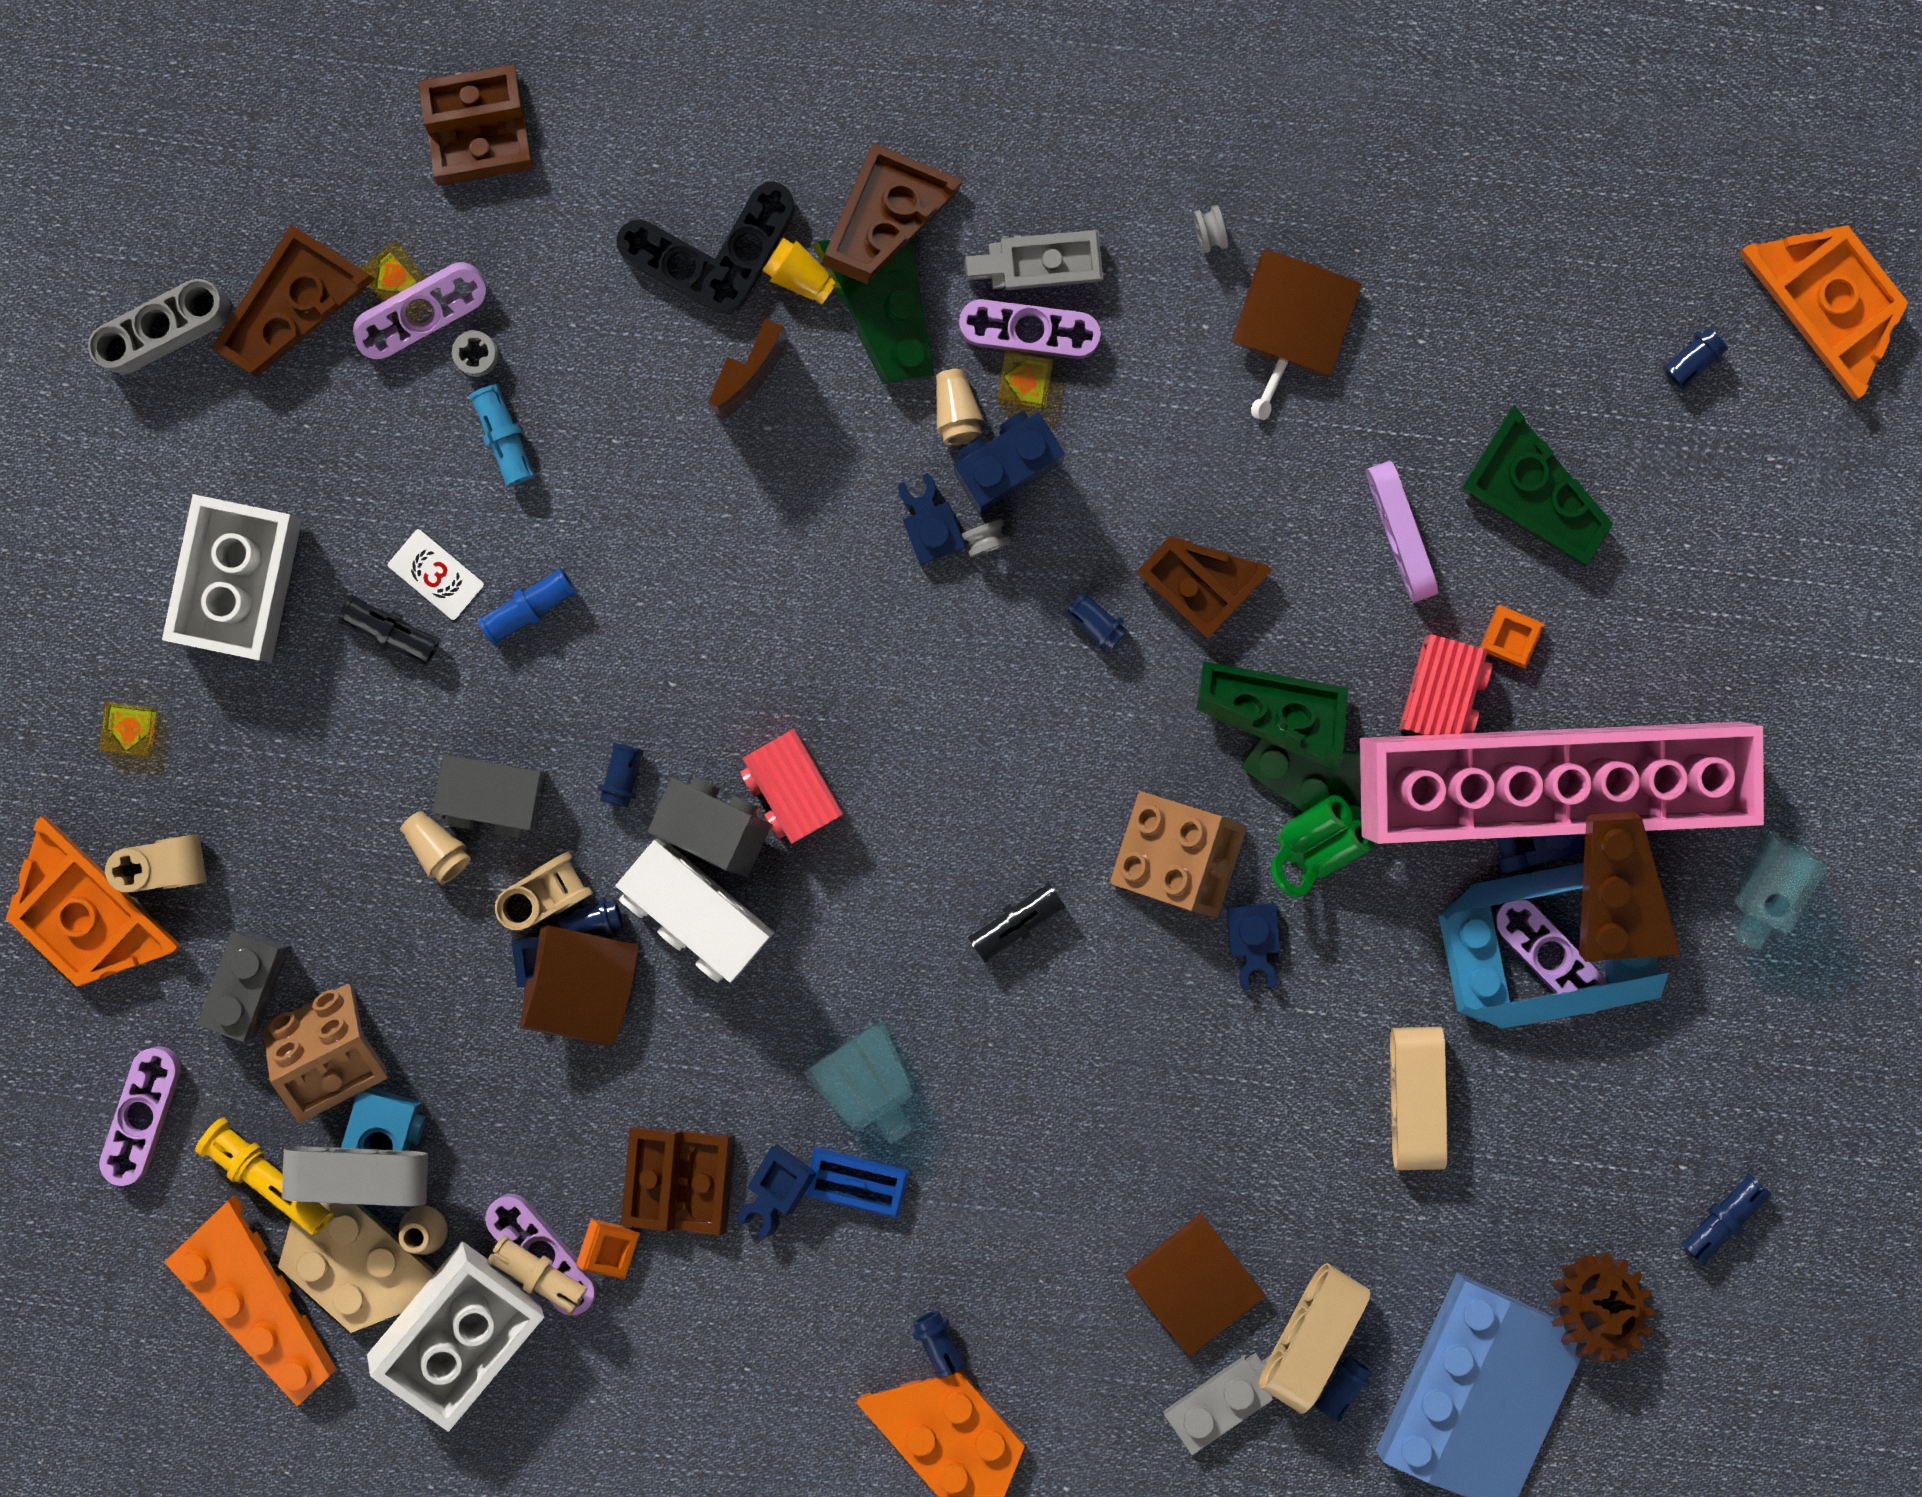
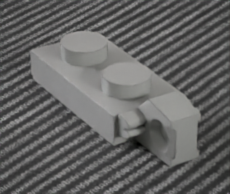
[964,230,1103,290]
[1163,1353,1274,1455]

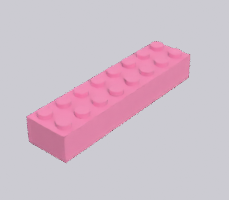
[1360,722,1764,844]

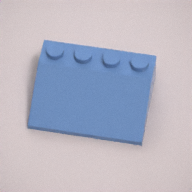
[1376,1272,1582,1497]

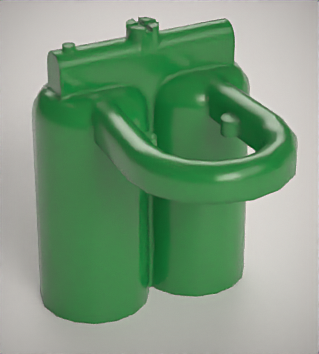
[1271,795,1375,898]

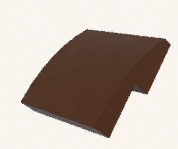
[418,64,534,186]
[1231,249,1362,376]
[708,319,789,418]
[520,925,639,1047]
[621,1127,735,1236]
[1124,1213,1266,1357]

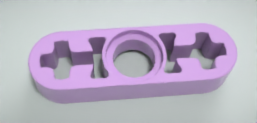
[353,262,486,359]
[959,299,1101,359]
[1366,461,1438,603]
[1493,900,1607,1014]
[99,1046,181,1186]
[485,1194,597,1315]

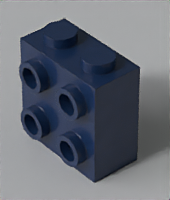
[954,411,1065,515]

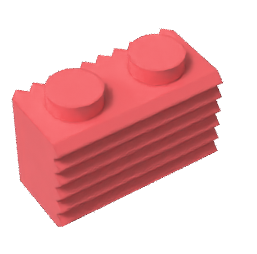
[1399,634,1492,735]
[740,729,844,844]

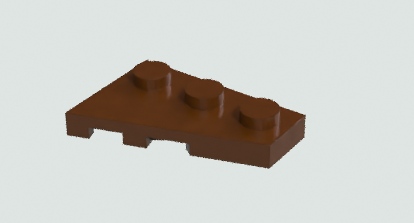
[821,143,963,284]
[211,225,376,377]
[1579,811,1681,962]

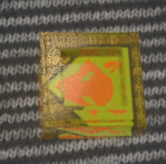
[360,240,427,302]
[997,351,1053,409]
[99,702,157,757]

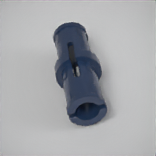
[1680,1173,1772,1266]

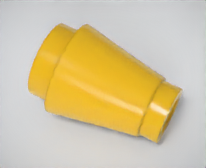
[762,237,835,305]

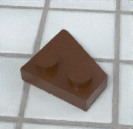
[1135,536,1273,640]

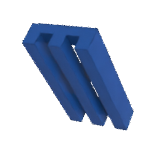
[804,1146,910,1219]

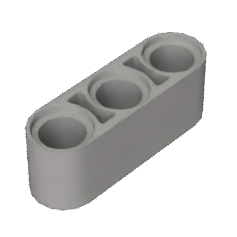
[88,279,231,374]
[282,1146,428,1206]

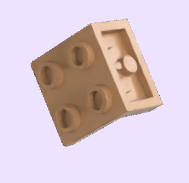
[1110,792,1247,919]
[263,984,388,1124]

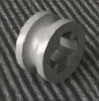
[1193,205,1228,254]
[452,330,499,377]
[962,519,1011,558]

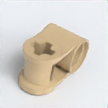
[105,834,207,892]
[495,851,593,930]

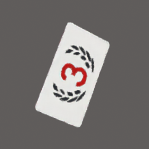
[388,529,484,620]

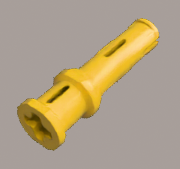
[195,1117,333,1236]

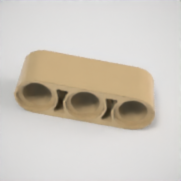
[1390,1027,1447,1170]
[1259,1263,1370,1414]

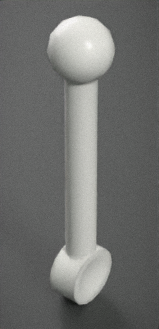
[1251,359,1288,420]

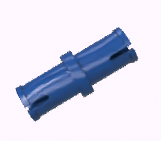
[478,567,578,646]

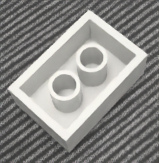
[162,494,302,663]
[615,839,775,983]
[367,1241,544,1432]

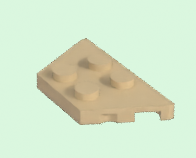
[278,1203,436,1333]

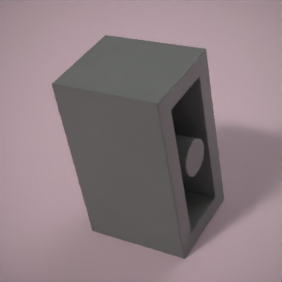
[432,755,546,838]
[647,776,772,878]
[197,929,290,1042]

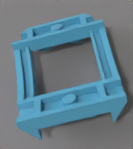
[1438,863,1669,1029]

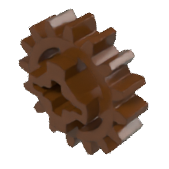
[1549,1253,1655,1363]

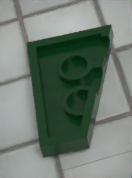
[812,239,935,384]
[1459,405,1613,567]
[1196,661,1348,772]
[1240,738,1361,821]

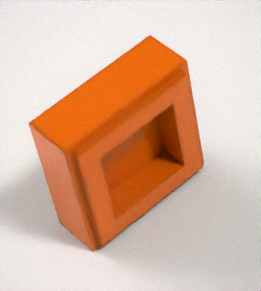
[1479,605,1544,669]
[576,1219,640,1280]

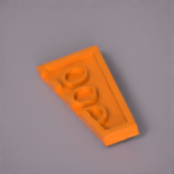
[164,1195,337,1406]

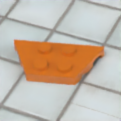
[1738,225,1908,401]
[6,816,182,987]
[856,1369,1025,1497]

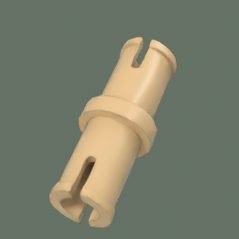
[487,1235,588,1315]

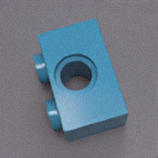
[341,1087,426,1151]

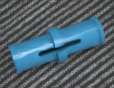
[469,384,535,487]

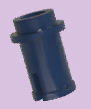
[1662,328,1728,390]
[1064,591,1128,652]
[597,743,644,808]
[557,897,623,936]
[913,1310,965,1378]
[1314,1356,1372,1423]

